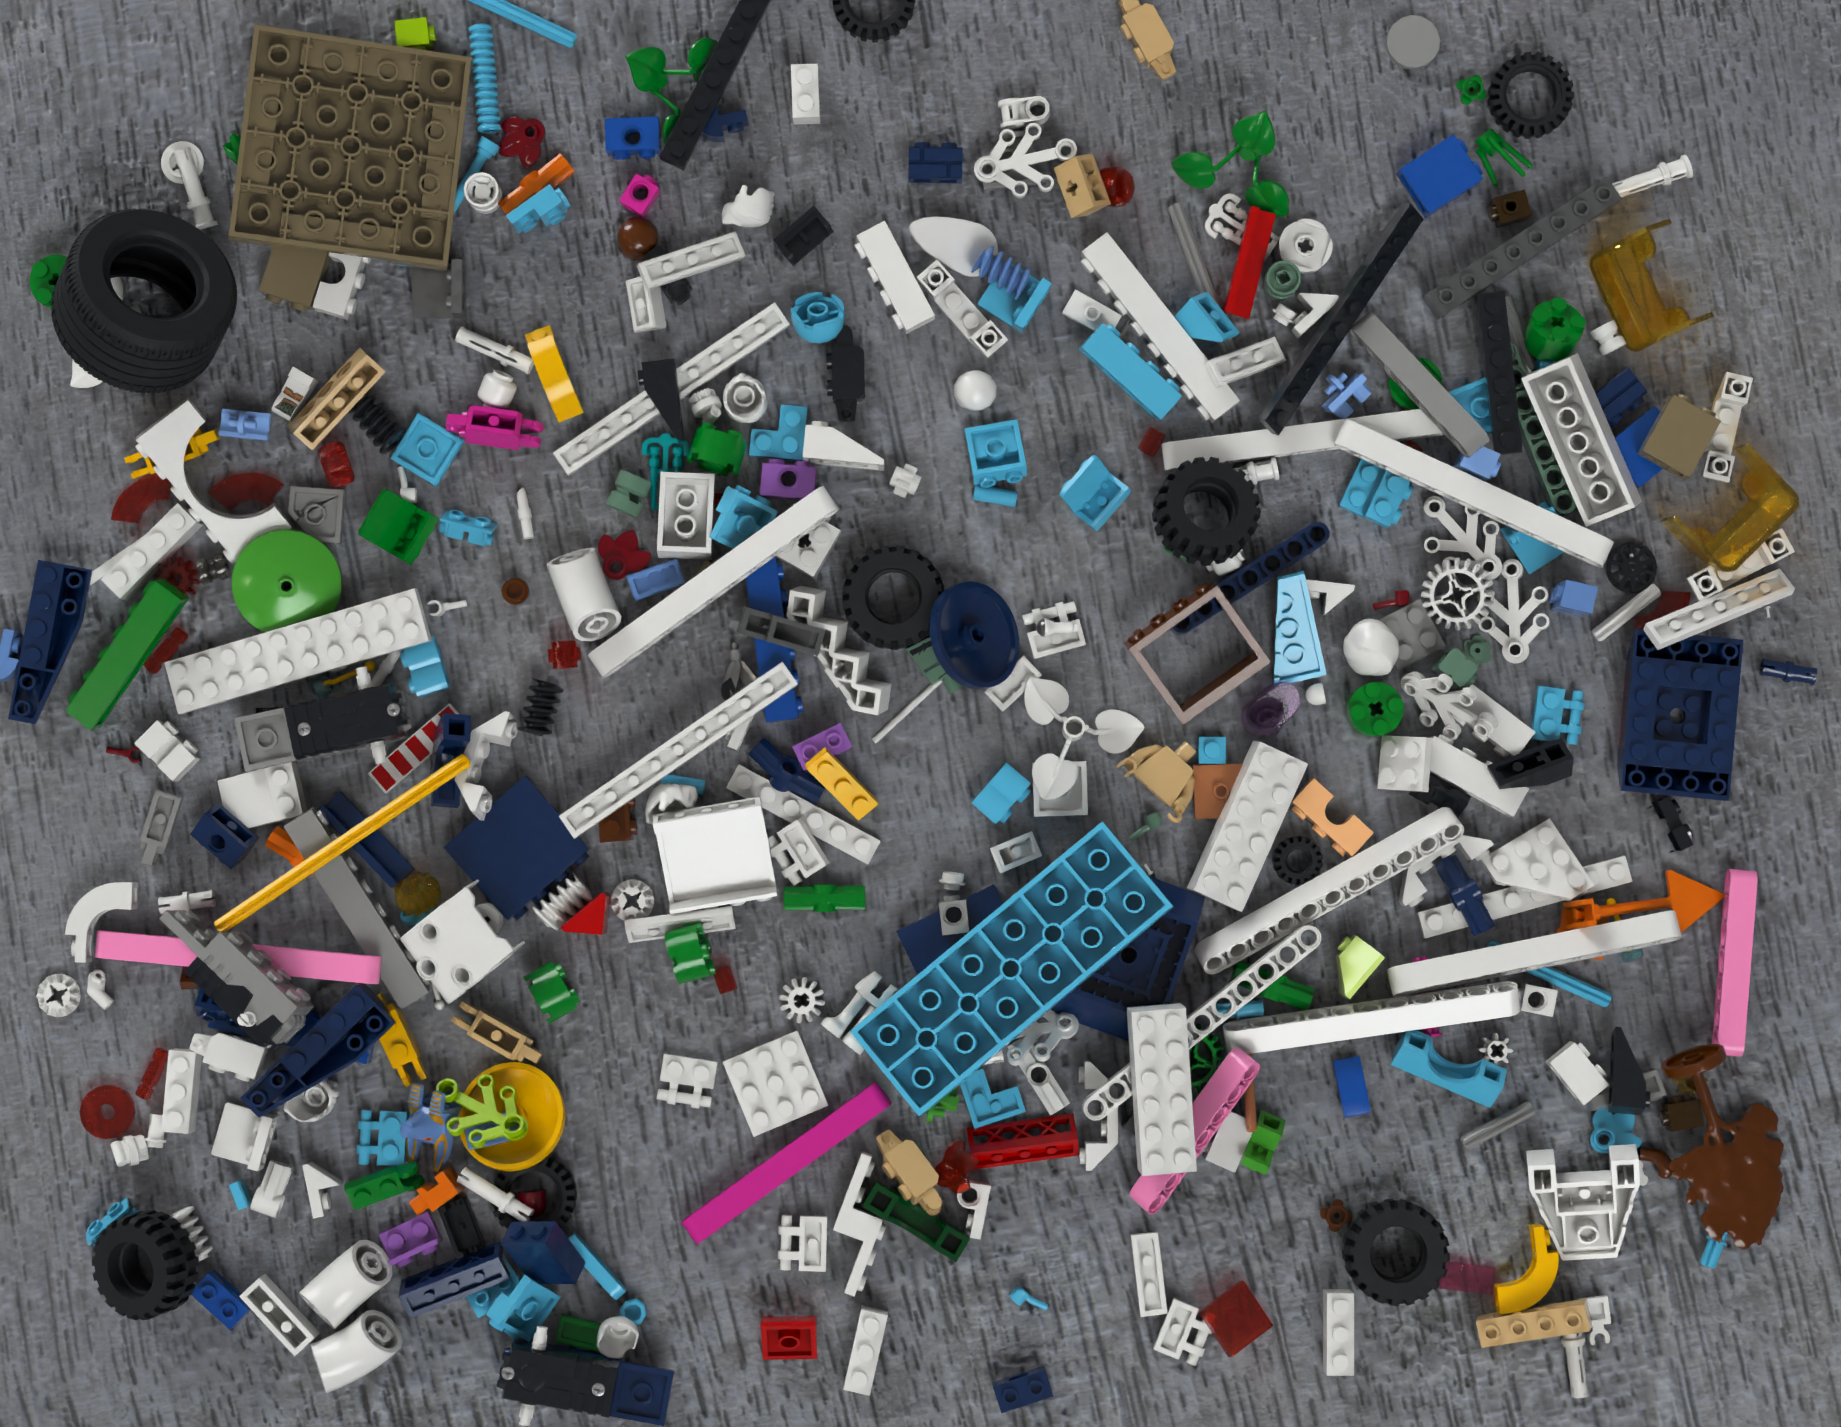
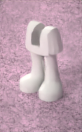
[820,971,898,1055]

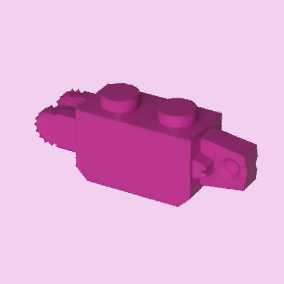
[446,405,544,450]

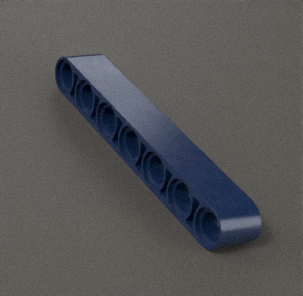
[1170,522,1330,635]

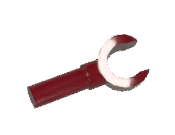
[1372,590,1409,610]
[106,747,142,763]

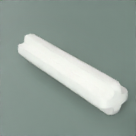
[1592,584,1661,641]

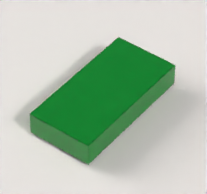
[555,1314,601,1352]

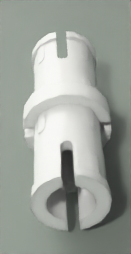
[158,890,216,914]

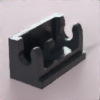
[773,205,834,266]
[438,1196,486,1259]

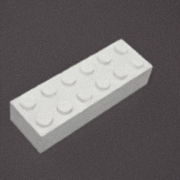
[1521,353,1642,527]
[1187,741,1308,912]
[1127,1003,1197,1176]

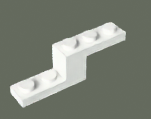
[833,1151,887,1297]

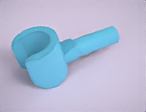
[1009,1287,1048,1311]

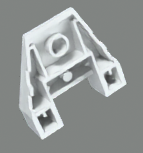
[1526,1144,1640,1261]

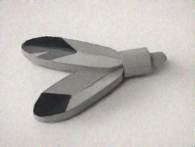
[721,642,758,700]

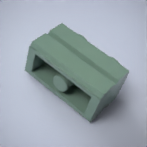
[1431,648,1478,689]

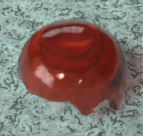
[1099,167,1135,207]

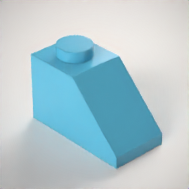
[1175,291,1240,342]

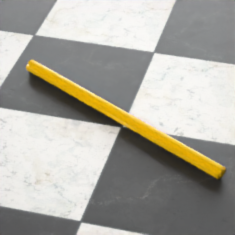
[214,754,471,932]

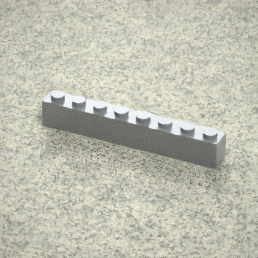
[284,807,431,1009]

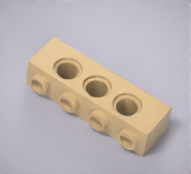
[287,347,386,451]
[1476,1299,1592,1348]

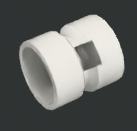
[464,172,503,214]

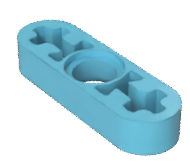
[568,1232,627,1300]

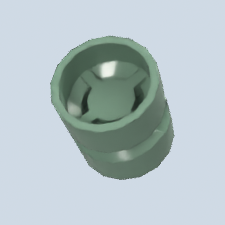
[1263,261,1301,301]
[606,470,652,518]

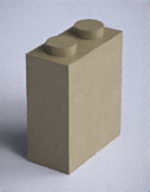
[259,246,331,313]
[1637,394,1721,480]

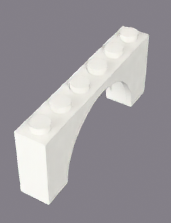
[135,397,292,564]

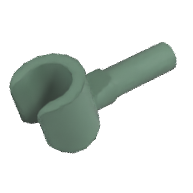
[1128,812,1162,842]

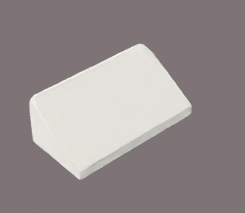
[626,276,666,333]

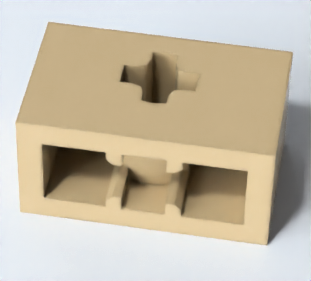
[1054,154,1111,218]

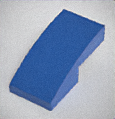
[1333,1056,1371,1118]

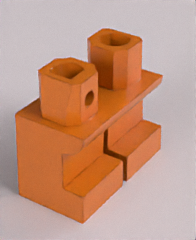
[409,1165,466,1215]

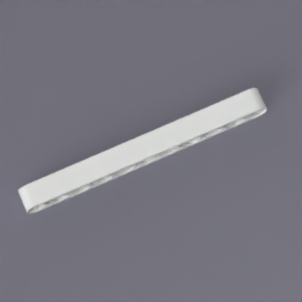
[1161,409,1444,471]
[1334,419,1614,568]
[588,486,839,678]
[1194,807,1464,975]
[1387,910,1682,997]
[1082,925,1321,1121]
[1223,981,1520,1054]

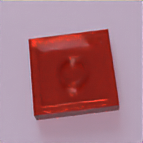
[1199,1280,1273,1357]

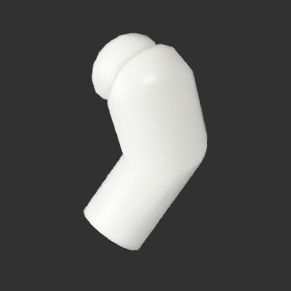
[87,969,114,1010]

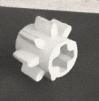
[889,463,922,498]
[1477,1033,1513,1065]

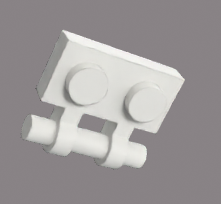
[1022,601,1086,659]
[768,818,830,886]
[657,1053,718,1109]
[778,1215,827,1272]
[1153,1298,1216,1366]

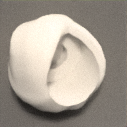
[1343,619,1399,676]

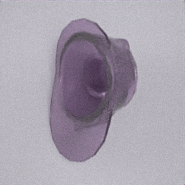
[1241,682,1300,737]

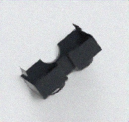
[1409,774,1471,818]
[1647,796,1693,853]

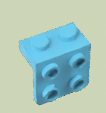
[1059,455,1132,532]

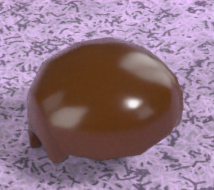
[617,216,658,261]

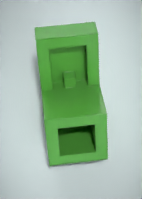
[1241,1110,1286,1175]

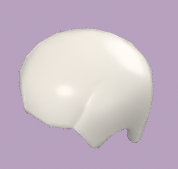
[954,370,997,411]
[597,1316,639,1359]

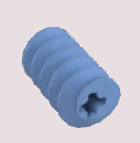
[971,246,1031,301]

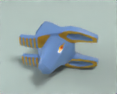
[400,1083,462,1172]

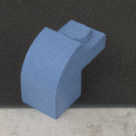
[0,629,23,682]

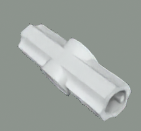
[1007,1038,1070,1116]

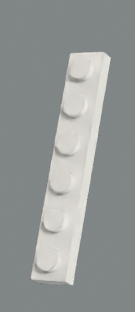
[1643,568,1795,650]
[726,764,881,864]

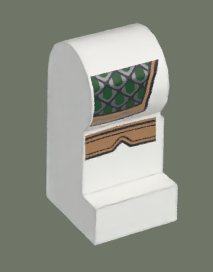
[272,367,319,421]

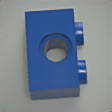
[605,116,662,160]
[192,1269,251,1330]

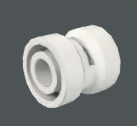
[1590,320,1627,356]

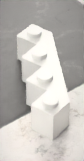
[787,586,891,715]

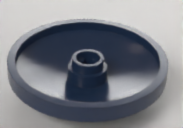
[930,581,1019,690]

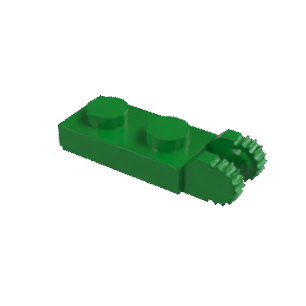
[344,1161,425,1210]

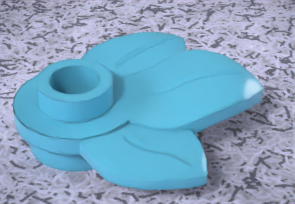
[1590,1108,1642,1154]

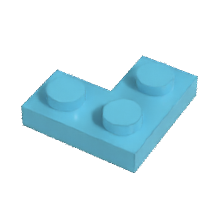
[749,405,808,461]
[960,1069,1026,1129]

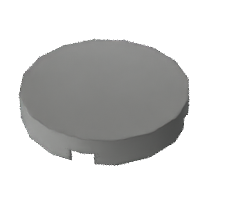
[1386,15,1440,70]

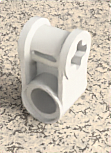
[998,96,1050,130]

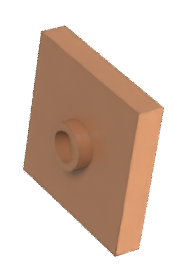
[1192,763,1243,819]

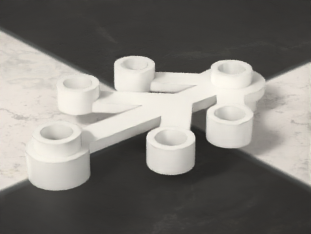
[974,123,1077,198]
[1424,496,1502,580]
[1477,559,1550,664]
[1401,671,1498,740]
[1007,1010,1079,1066]

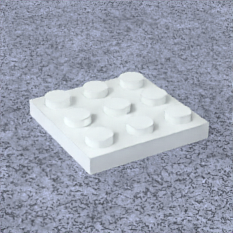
[723,1030,829,1137]

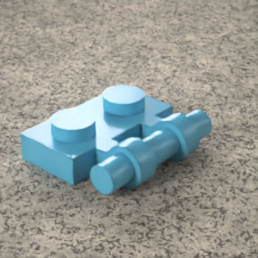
[1531,686,1585,745]
[356,1110,408,1166]

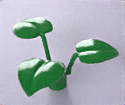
[625,38,718,144]
[1171,111,1289,217]

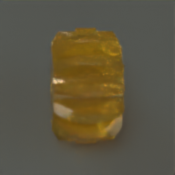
[394,871,442,917]

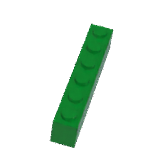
[66,579,189,730]

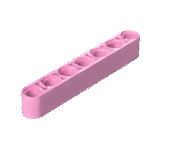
[1712,869,1758,1057]
[1129,1048,1260,1215]

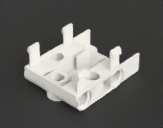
[400,879,525,1004]

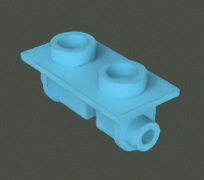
[439,510,498,547]
[86,1197,139,1247]

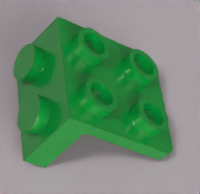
[358,489,438,566]

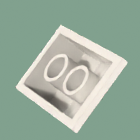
[803,421,885,471]
[657,472,715,560]
[217,762,307,829]

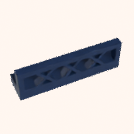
[317,792,415,888]
[399,1241,510,1318]

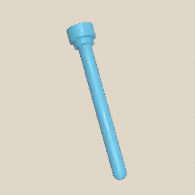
[453,136,500,215]

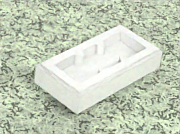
[1062,289,1122,332]
[984,655,1042,712]

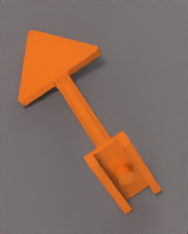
[1563,870,1724,933]

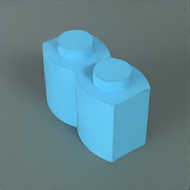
[400,636,451,698]
[972,762,1031,824]

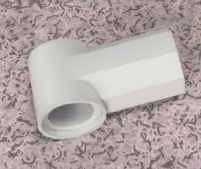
[250,1160,293,1218]

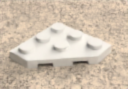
[1480,818,1595,902]

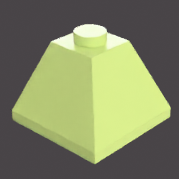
[1336,935,1385,999]

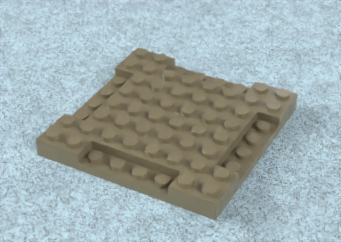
[229,24,472,271]

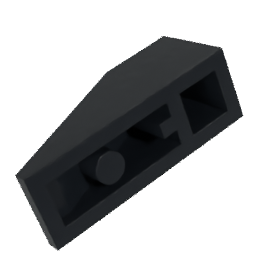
[638,359,685,443]
[1487,738,1574,789]
[1608,1027,1650,1115]

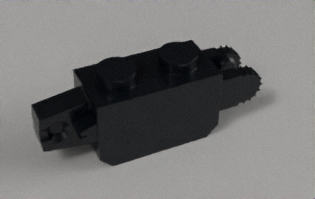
[826,324,865,422]

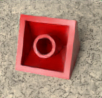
[560,892,611,935]
[761,1316,817,1360]

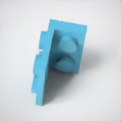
[978,264,1052,333]

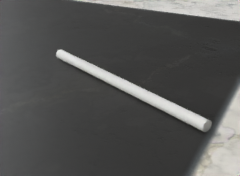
[872,681,943,744]

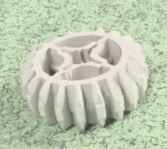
[1421,557,1495,630]

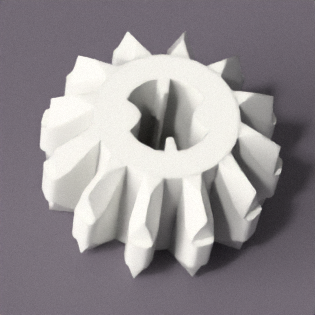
[779,977,825,1023]

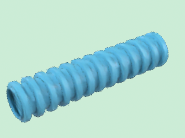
[468,24,501,134]

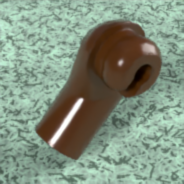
[1638,1147,1673,1179]

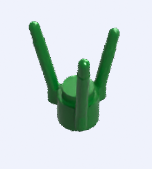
[1475,129,1533,187]

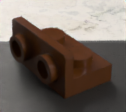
[596,789,637,843]

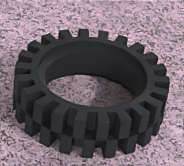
[832,0,915,43]
[1487,52,1574,139]
[491,1156,577,1229]

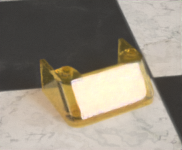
[1590,218,1714,352]
[1661,444,1799,572]

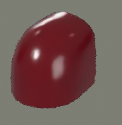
[518,1189,547,1218]

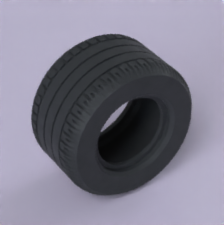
[51,209,237,394]

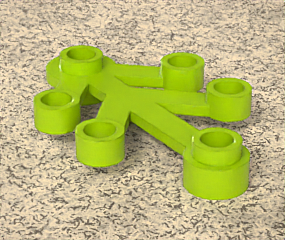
[436,1074,528,1148]

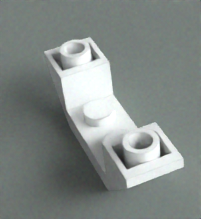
[917,260,1008,358]
[1701,372,1753,483]
[1686,528,1795,602]
[455,711,518,821]
[1398,835,1494,907]
[1078,1060,1118,1171]

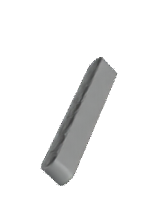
[1349,312,1490,458]

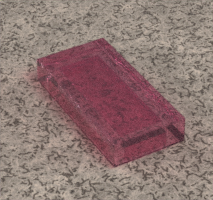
[1438,1262,1496,1295]

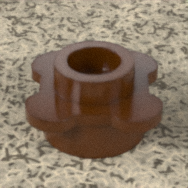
[1320,1199,1352,1232]

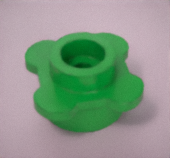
[1456,75,1486,105]

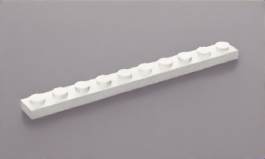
[553,302,790,476]
[559,662,798,839]

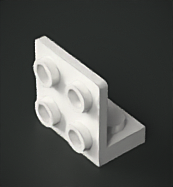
[211,1102,279,1171]

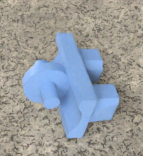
[1321,372,1372,419]
[219,409,271,441]

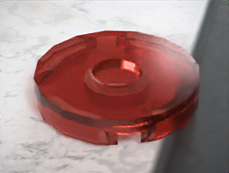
[80,1085,136,1139]

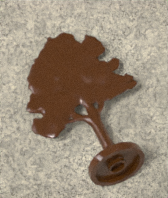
[1661,1044,1784,1250]

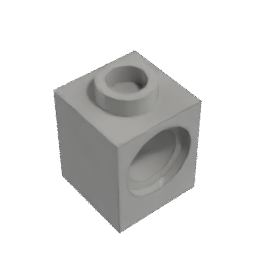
[939,895,969,935]

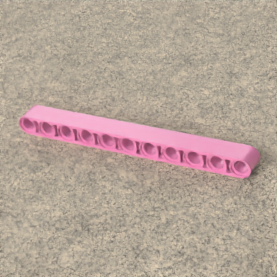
[94,930,382,984]

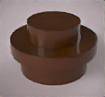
[502,578,529,605]

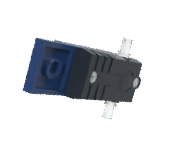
[496,1326,675,1426]

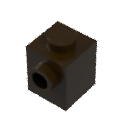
[1487,189,1532,228]
[1659,1095,1704,1132]

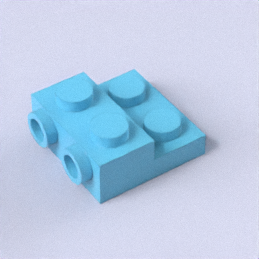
[506,184,571,234]
[964,419,1027,488]
[1339,458,1414,529]
[709,485,778,549]
[486,1275,561,1342]

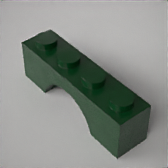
[862,1180,970,1262]

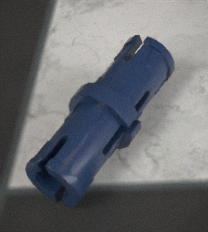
[1759,658,1817,685]

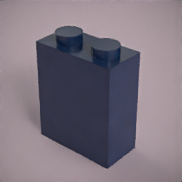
[501,1221,586,1284]

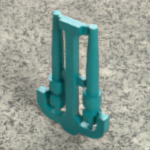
[642,433,690,510]

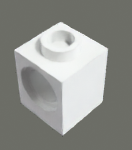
[1518,983,1558,1017]

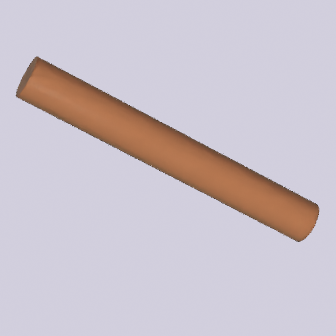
[1244,1054,1257,1132]

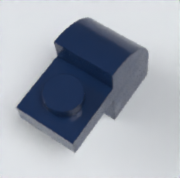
[702,106,749,142]

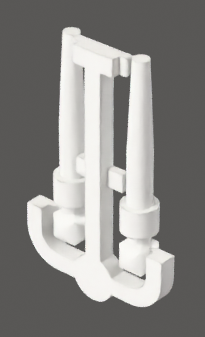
[1204,194,1280,261]

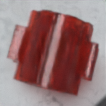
[548,640,581,669]

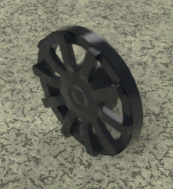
[1606,542,1657,593]

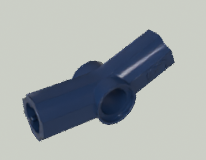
[749,738,825,803]
[1435,855,1495,936]

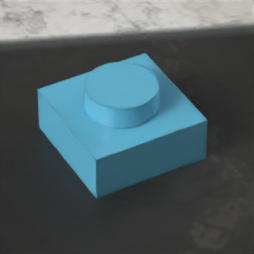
[1198,737,1226,764]

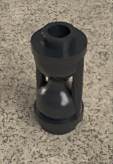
[643,246,693,305]

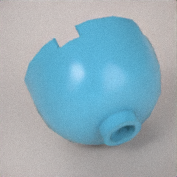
[791,292,845,343]

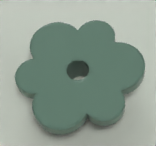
[1462,635,1491,666]

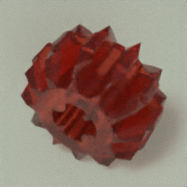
[318,441,355,488]
[154,556,201,597]

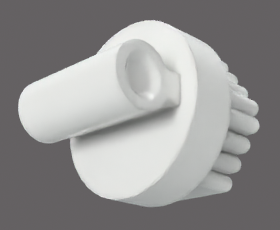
[689,388,722,424]
[110,1134,149,1167]

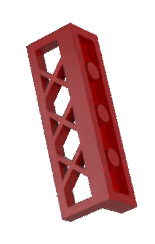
[1223,206,1276,319]
[967,1113,1079,1170]

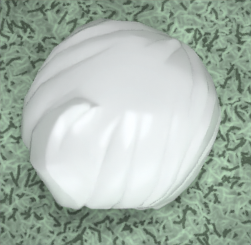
[722,185,775,227]
[723,373,768,423]
[645,783,698,825]
[284,1079,340,1122]

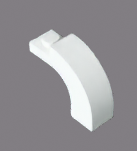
[65,882,138,963]

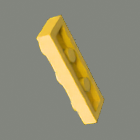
[805,747,879,821]

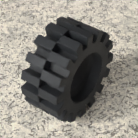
[1272,836,1323,885]

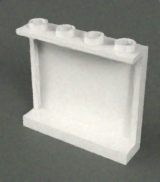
[653,797,777,914]

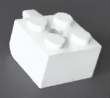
[775,503,841,579]
[189,1032,273,1082]

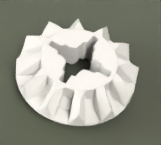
[161,141,205,184]
[611,879,654,920]
[36,974,81,1017]

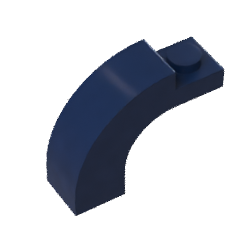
[430,713,471,808]

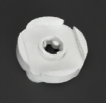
[1278,219,1333,274]

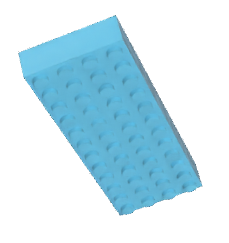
[850,821,1174,1116]

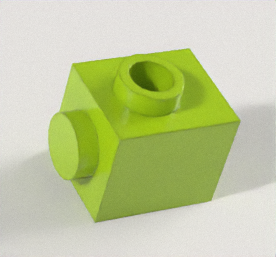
[394,17,437,50]

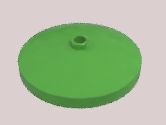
[232,529,341,632]

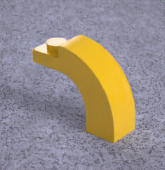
[525,325,584,422]
[1492,1223,1559,1314]

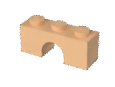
[1291,778,1374,857]

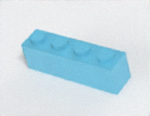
[1078,323,1182,421]

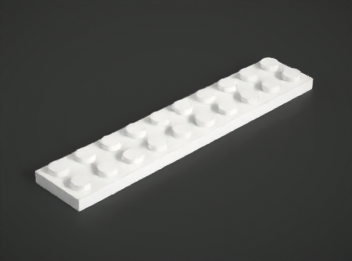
[164,588,432,714]

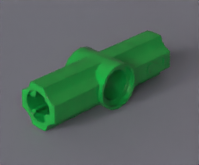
[784,884,865,912]
[1230,962,1315,1010]

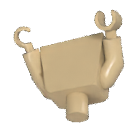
[1117,741,1196,823]

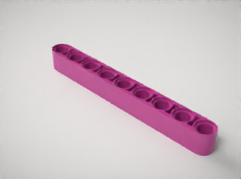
[680,1081,892,1245]

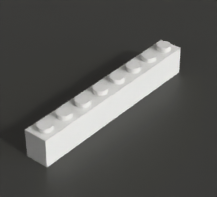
[1080,232,1240,424]

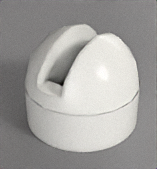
[1305,683,1326,705]

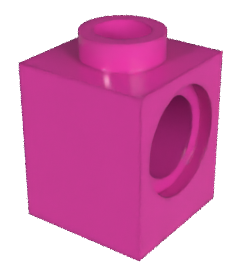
[619,173,661,218]

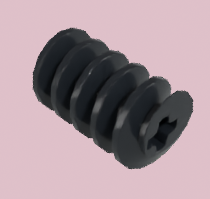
[348,394,405,454]
[517,678,564,737]

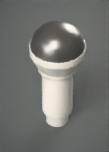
[1036,618,1078,637]

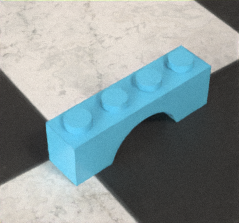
[1391,1030,1507,1108]

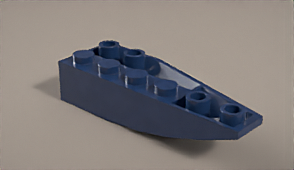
[8,560,93,724]
[240,983,396,1118]

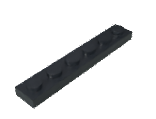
[1476,291,1522,455]

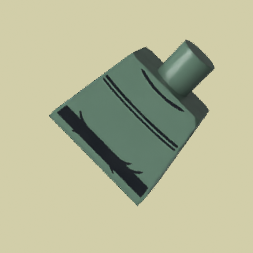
[906,637,963,694]

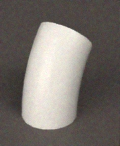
[547,548,621,641]
[299,1240,392,1329]
[310,1310,403,1393]

